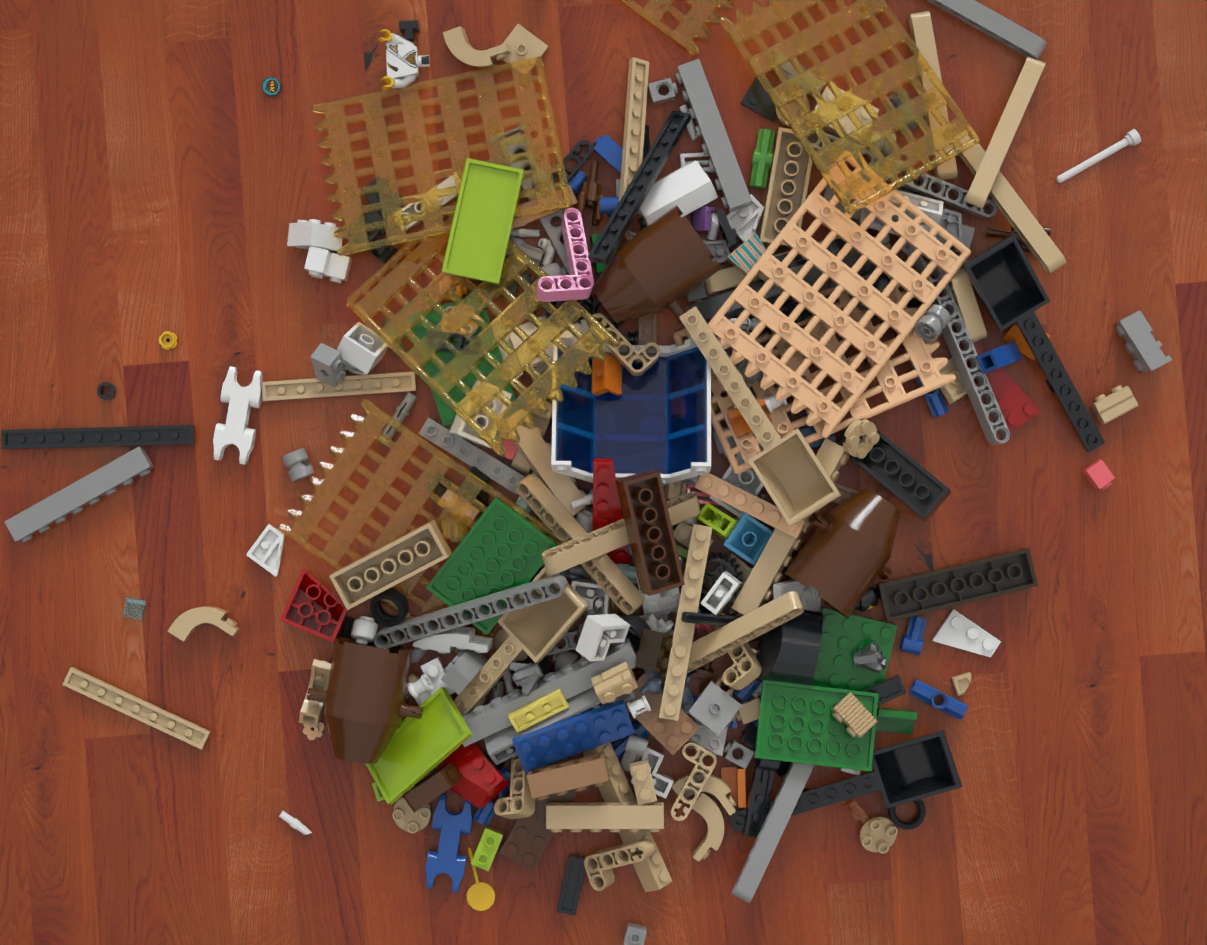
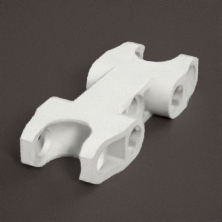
[213,366,263,465]

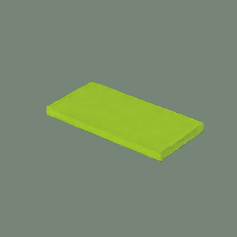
[442,158,524,285]
[366,687,473,804]

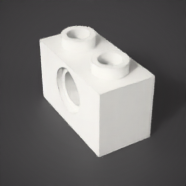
[701,571,742,615]

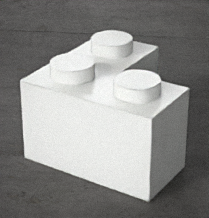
[287,219,343,252]
[304,246,352,284]
[635,572,680,615]
[572,578,612,615]
[576,614,630,662]
[415,656,455,706]
[630,745,674,799]

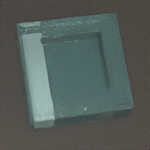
[123,597,146,620]

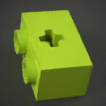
[696,502,737,541]
[471,826,504,871]

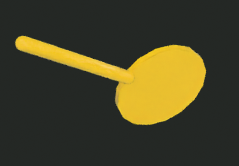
[467,847,495,911]

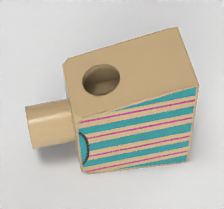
[727,233,768,282]

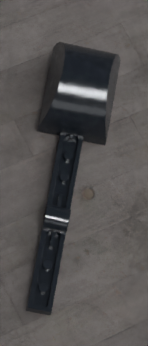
[962,234,1105,452]
[742,602,823,838]
[728,730,962,832]

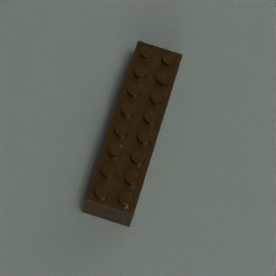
[876,548,1038,622]

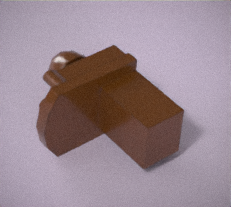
[689,661,714,693]

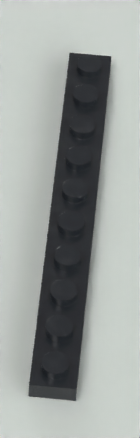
[588,110,691,265]
[1,425,195,449]

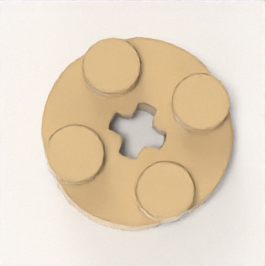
[843,419,880,459]

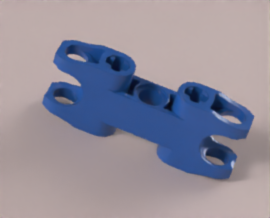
[425,793,473,893]

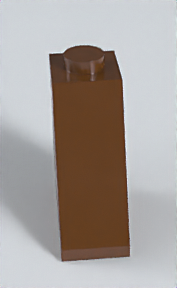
[403,762,463,812]

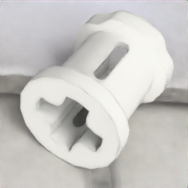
[763,390,788,413]
[407,674,433,699]
[627,695,652,719]

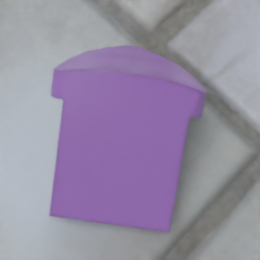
[692,206,716,231]

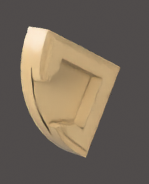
[951,672,971,696]

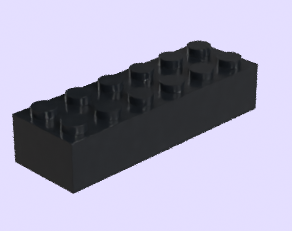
[836,430,951,522]

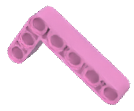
[535,208,594,302]

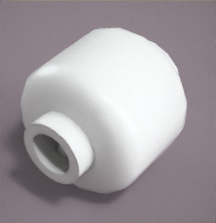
[351,616,378,646]

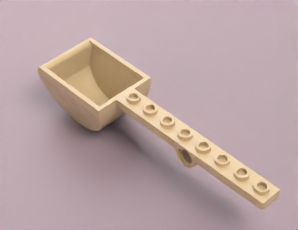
[679,306,841,527]
[453,567,590,714]

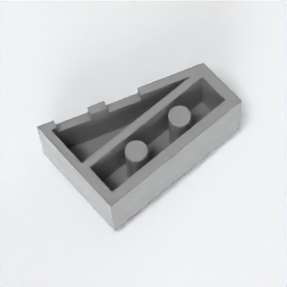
[1115,311,1172,373]
[441,649,488,695]

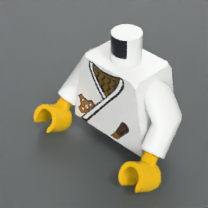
[378,29,430,90]

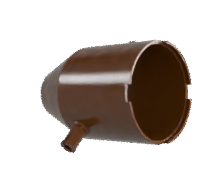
[593,205,722,323]
[784,488,901,618]
[307,637,423,764]

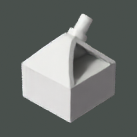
[337,321,391,375]

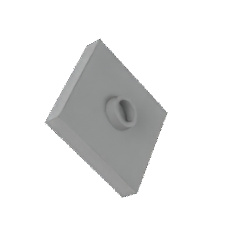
[687,681,742,736]

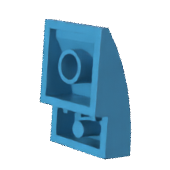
[723,512,773,566]

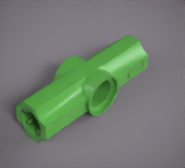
[749,129,775,189]

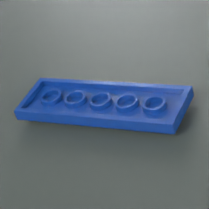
[512,699,635,772]

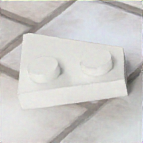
[726,194,764,243]
[246,524,285,577]

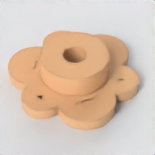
[303,722,325,740]

